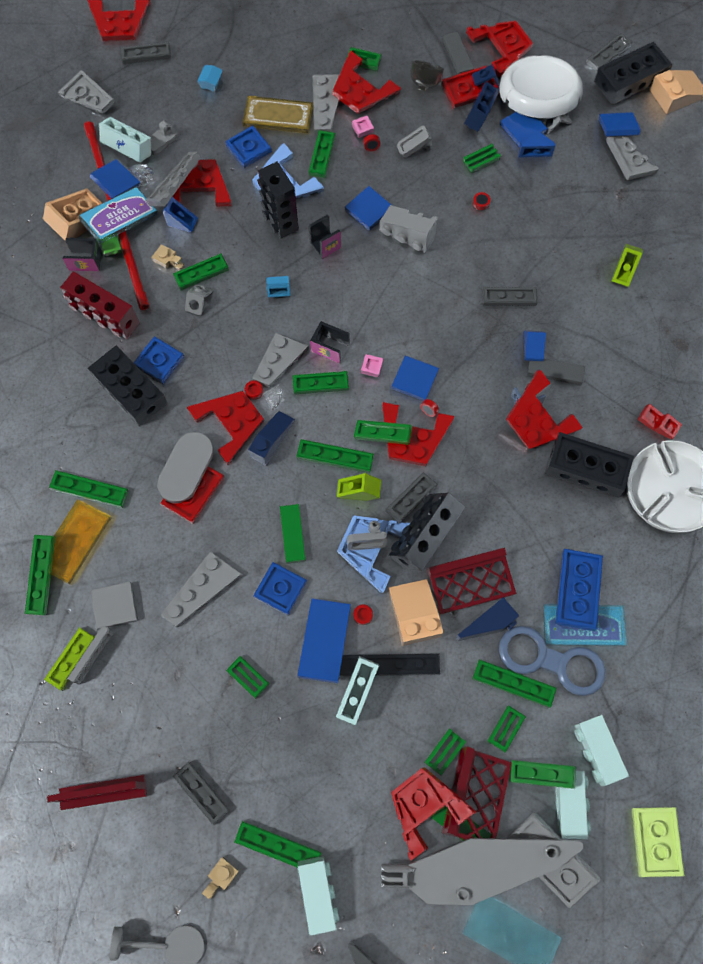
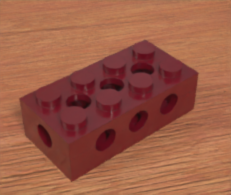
[60,271,140,339]

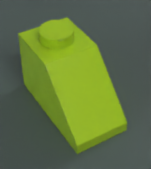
[612,244,643,287]
[337,473,381,501]

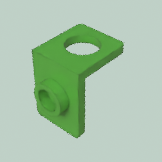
[99,231,122,257]

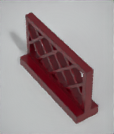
[426,547,516,614]
[442,746,512,840]
[47,775,147,810]

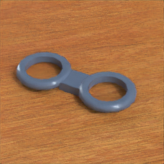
[499,626,606,696]

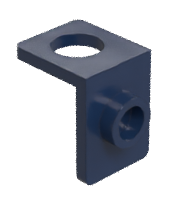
[472,64,500,88]

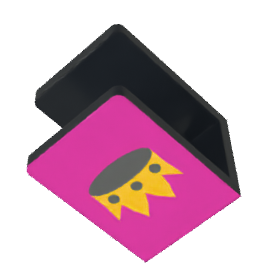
[309,215,341,259]
[63,238,102,271]
[310,321,350,363]

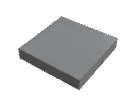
[91,582,138,630]

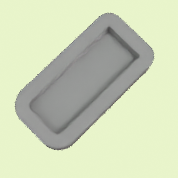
[150,120,178,155]
[397,126,432,158]
[346,521,388,550]

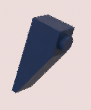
[464,82,500,132]
[248,411,295,466]
[456,597,520,641]

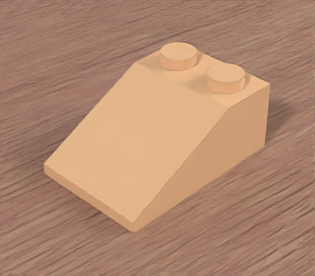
[650,70,703,114]
[43,189,103,240]
[389,579,443,646]

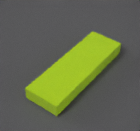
[44,627,95,691]

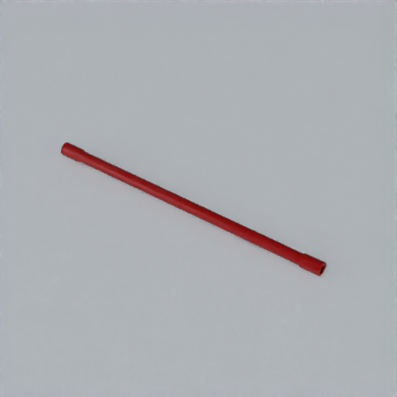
[84,121,150,310]

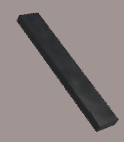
[340,653,440,676]

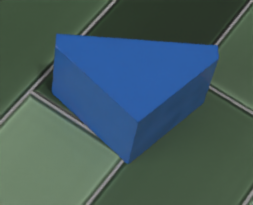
[518,130,556,158]
[163,197,198,233]
[523,330,546,361]

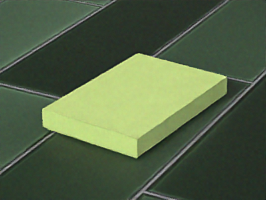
[632,807,684,877]

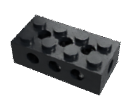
[594,41,673,105]
[257,161,299,239]
[88,345,168,427]
[545,432,634,498]
[388,492,466,571]

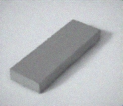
[67,626,113,685]

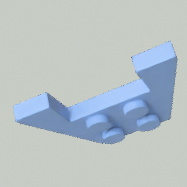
[252,143,324,198]
[337,516,410,593]

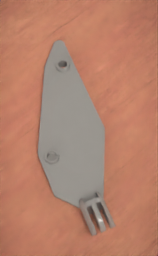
[381,838,583,905]

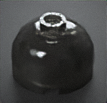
[410,60,444,91]

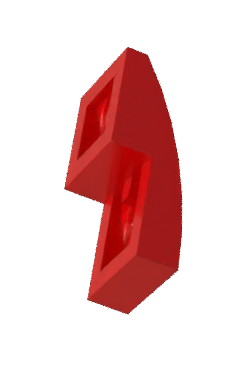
[637,404,682,440]

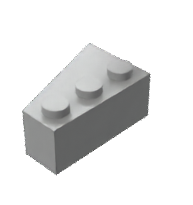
[380,205,438,253]

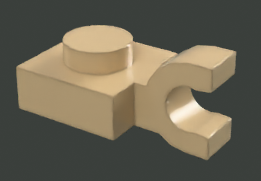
[151,244,184,270]
[202,857,239,899]

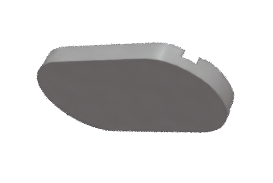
[157,432,213,503]

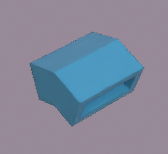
[197,65,223,92]
[266,276,290,297]

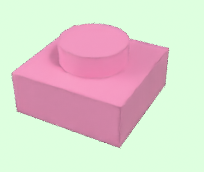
[352,116,374,138]
[361,354,383,378]

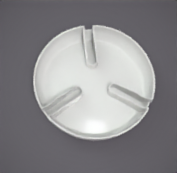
[499,55,583,118]
[626,440,703,533]

